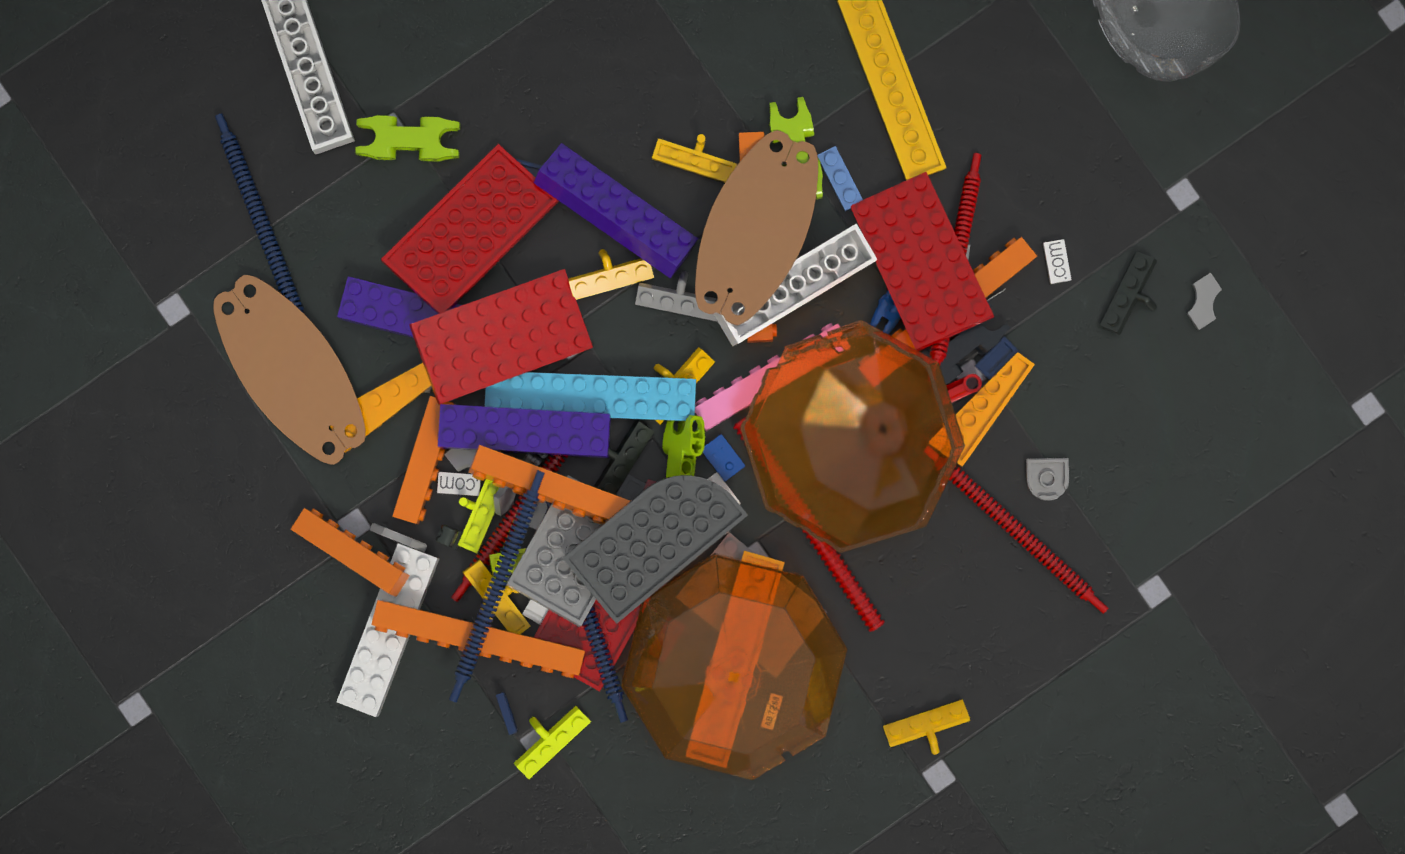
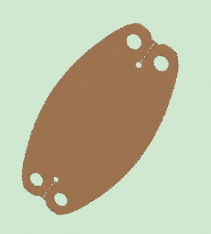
[695,130,818,325]
[214,275,366,465]

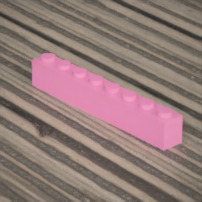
[695,323,850,431]

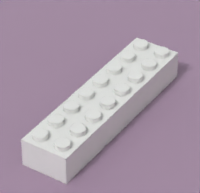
[261,0,355,155]
[714,224,877,346]
[337,543,439,717]

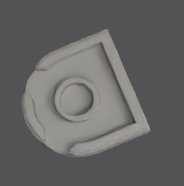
[1026,458,1069,501]

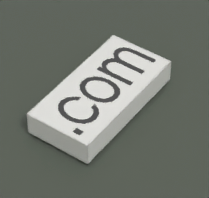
[1043,239,1071,284]
[437,472,481,496]

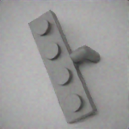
[635,271,717,321]

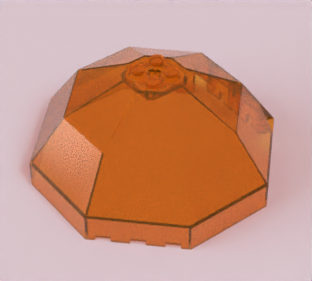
[740,320,965,553]
[621,553,847,780]

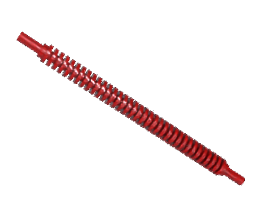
[929,153,982,382]
[923,446,1109,614]
[451,455,568,602]

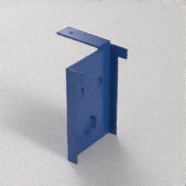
[703,434,745,482]

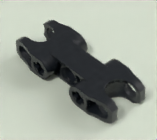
[908,302,1010,394]

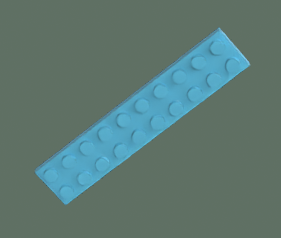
[485,372,696,421]

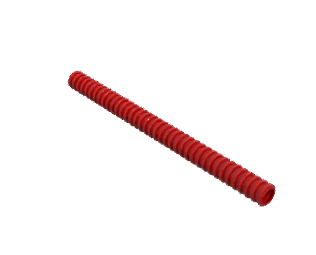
[733,417,885,632]

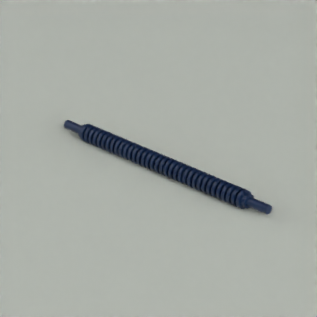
[215,113,304,312]
[449,470,545,702]
[546,501,628,723]

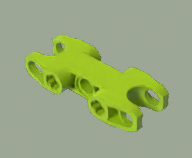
[769,97,823,200]
[355,115,460,162]
[662,415,705,478]

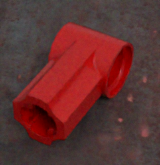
[939,374,982,405]

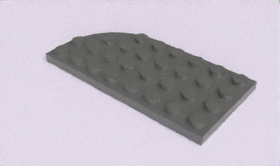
[562,475,748,624]

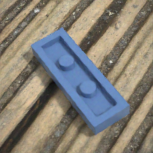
[817,146,863,211]

